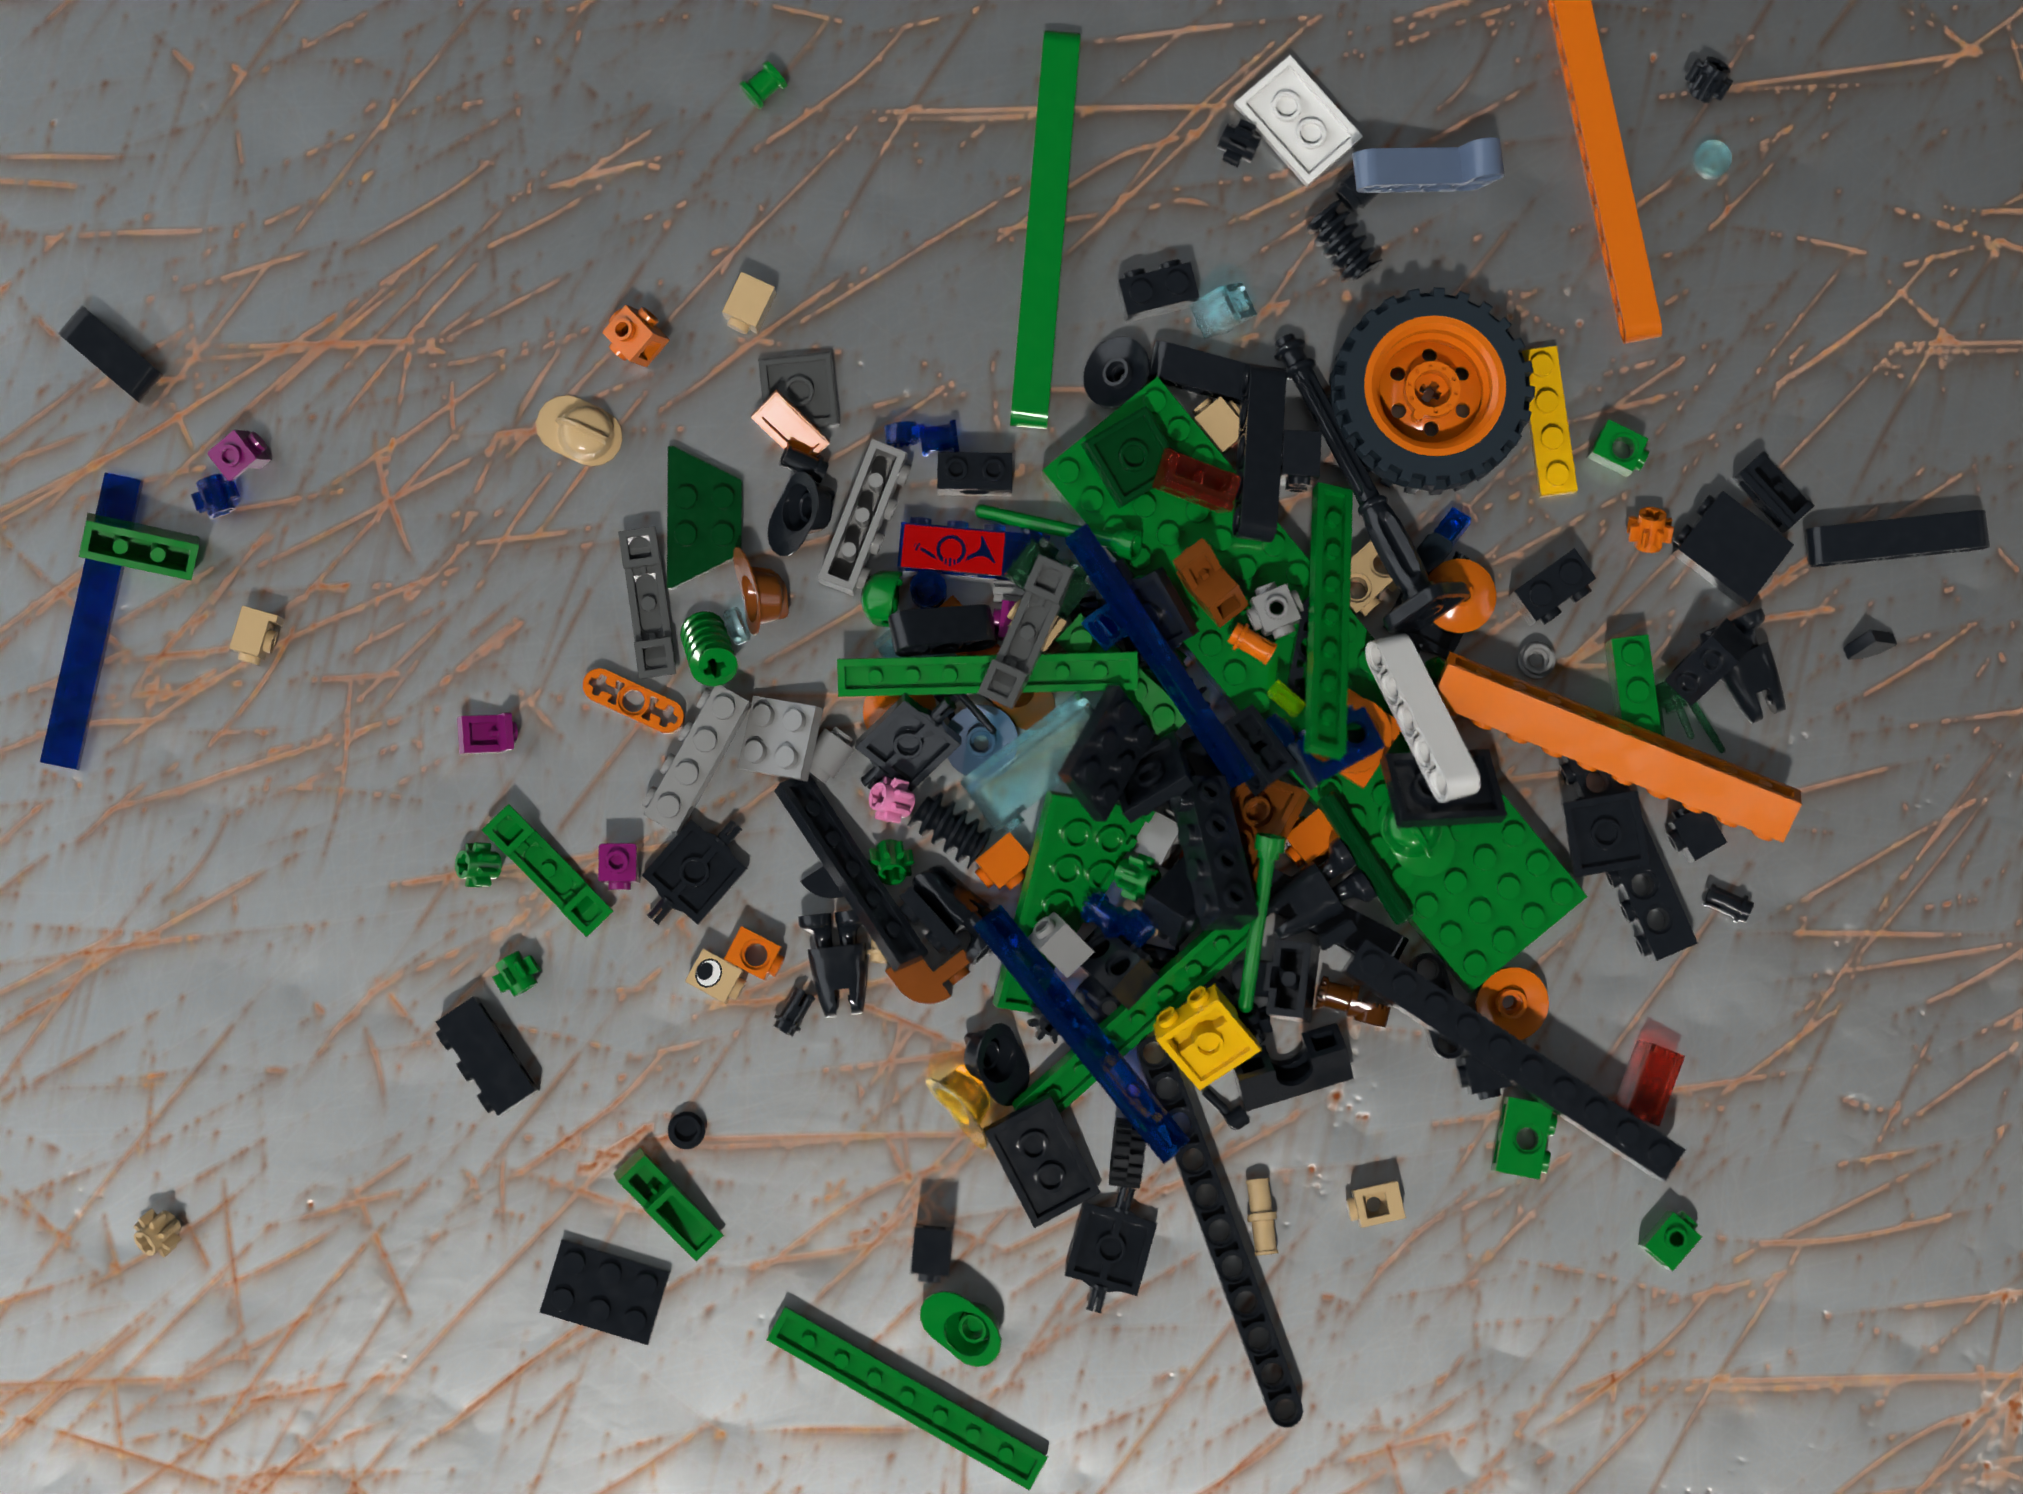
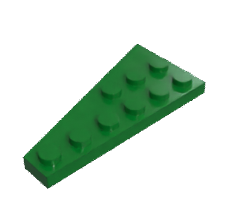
[992,790,1155,1013]

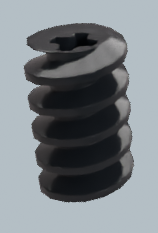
[1306,199,1383,283]
[907,792,992,869]

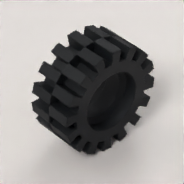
[1109,1117,1147,1189]

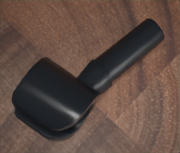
[1202,1088,1250,1130]

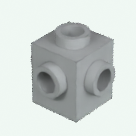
[1246,582,1304,639]

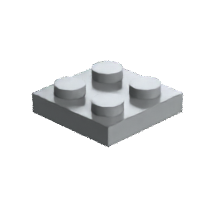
[737,695,823,782]

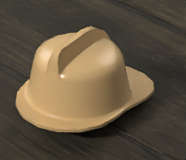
[536,395,622,466]

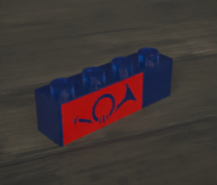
[897,517,1050,581]

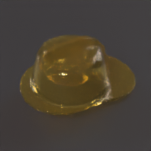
[926,1065,990,1149]

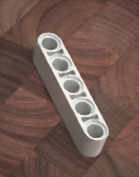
[1365,633,1480,803]

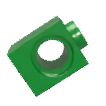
[1587,419,1650,477]

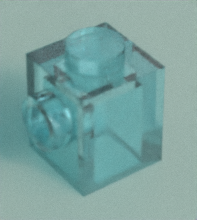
[1189,281,1257,339]

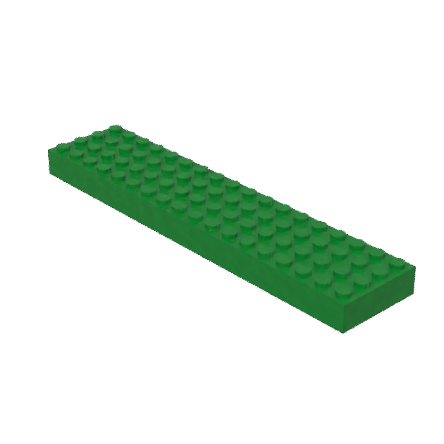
[1041,377,1588,993]

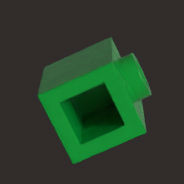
[1638,1211,1702,1271]

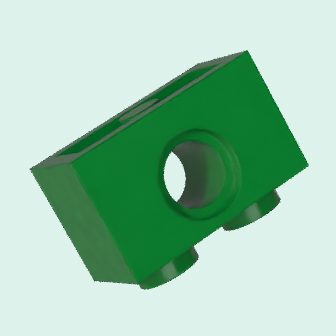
[1491,1096,1557,1180]

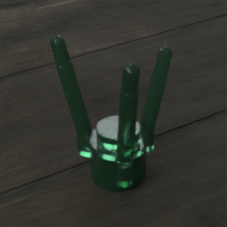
[1655,681,1726,754]

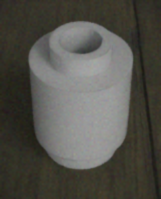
[809,727,854,784]

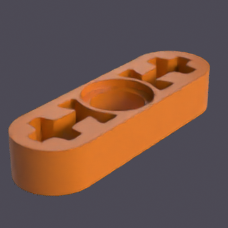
[583,668,685,734]

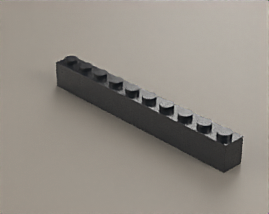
[1341,939,1686,1182]

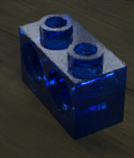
[1294,705,1386,785]

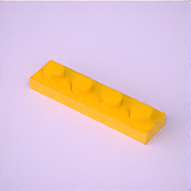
[1522,346,1578,498]

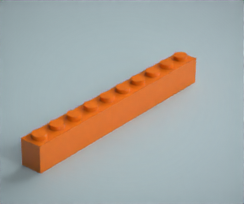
[1435,652,1802,843]

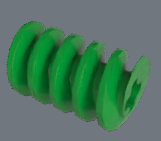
[680,611,738,687]

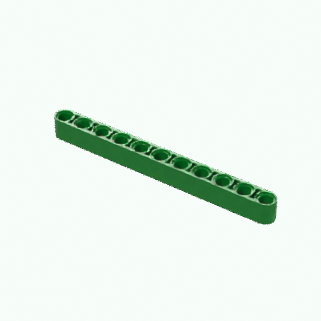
[1010,30,1081,429]

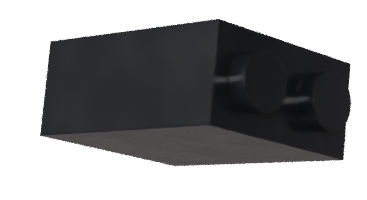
[1672,491,1794,608]

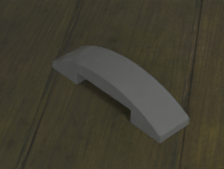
[618,526,676,679]
[977,555,1074,709]

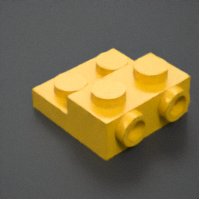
[1153,984,1261,1091]

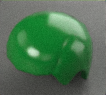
[861,571,903,627]

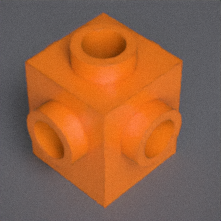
[602,305,670,368]

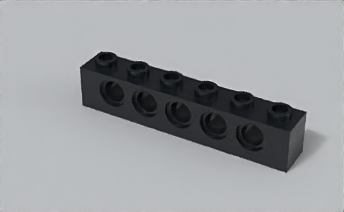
[1559,756,1698,962]

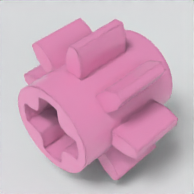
[869,776,915,824]

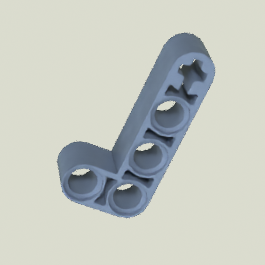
[1352,137,1505,193]

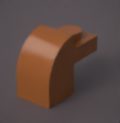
[1172,538,1249,628]
[885,949,970,1004]

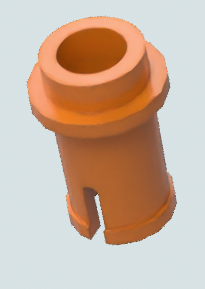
[1227,622,1278,665]

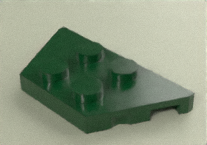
[667,446,743,590]

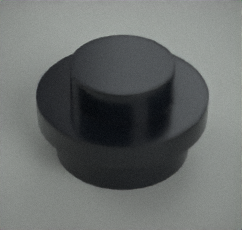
[668,1111,706,1149]

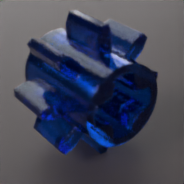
[191,474,241,519]

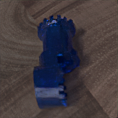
[883,419,960,457]
[1080,892,1156,947]

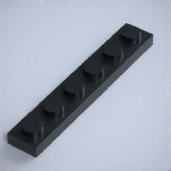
[774,774,929,972]

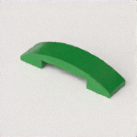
[482,804,613,937]

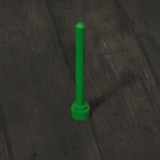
[975,504,1143,561]
[1238,832,1286,1013]

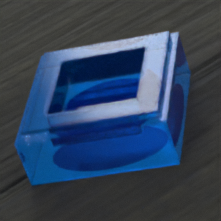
[1081,602,1133,651]

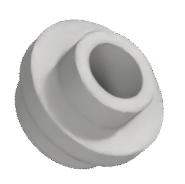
[1518,641,1556,679]

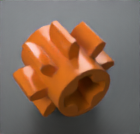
[1627,507,1674,553]

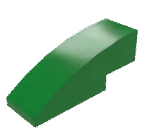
[613,1147,724,1262]

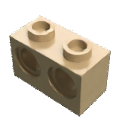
[1350,541,1398,617]

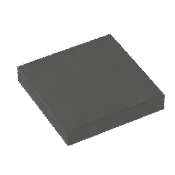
[758,351,840,434]

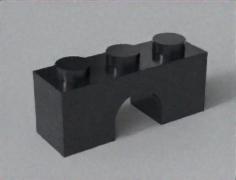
[1232,1022,1354,1112]

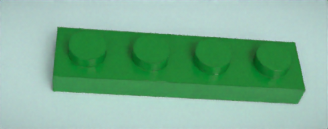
[1056,613,1192,738]

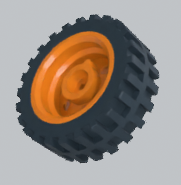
[1328,287,1535,495]

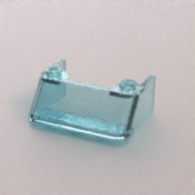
[960,690,1094,836]

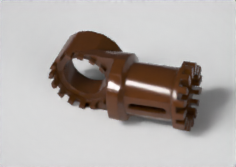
[1315,975,1391,1028]

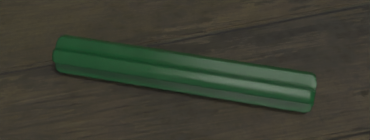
[1317,791,1414,925]

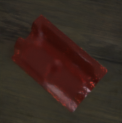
[1152,448,1241,513]
[1614,1040,1685,1127]

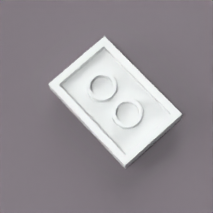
[1234,55,1363,187]

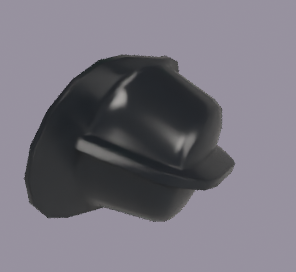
[767,472,835,556]
[964,1023,1030,1106]

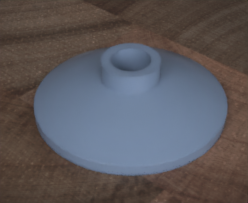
[948,704,1018,779]

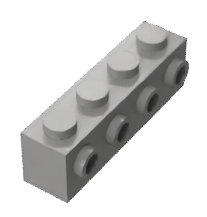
[818,439,912,596]
[642,685,751,834]

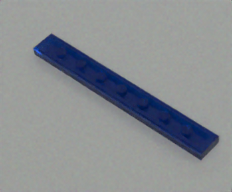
[40,472,144,770]
[1065,523,1256,788]
[973,904,1190,1164]

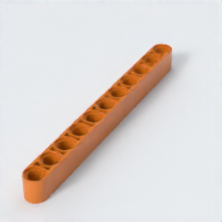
[1547,0,1662,344]

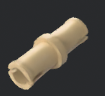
[1246,1178,1279,1256]

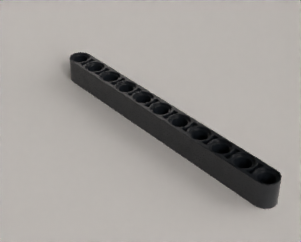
[1136,1036,1303,1428]

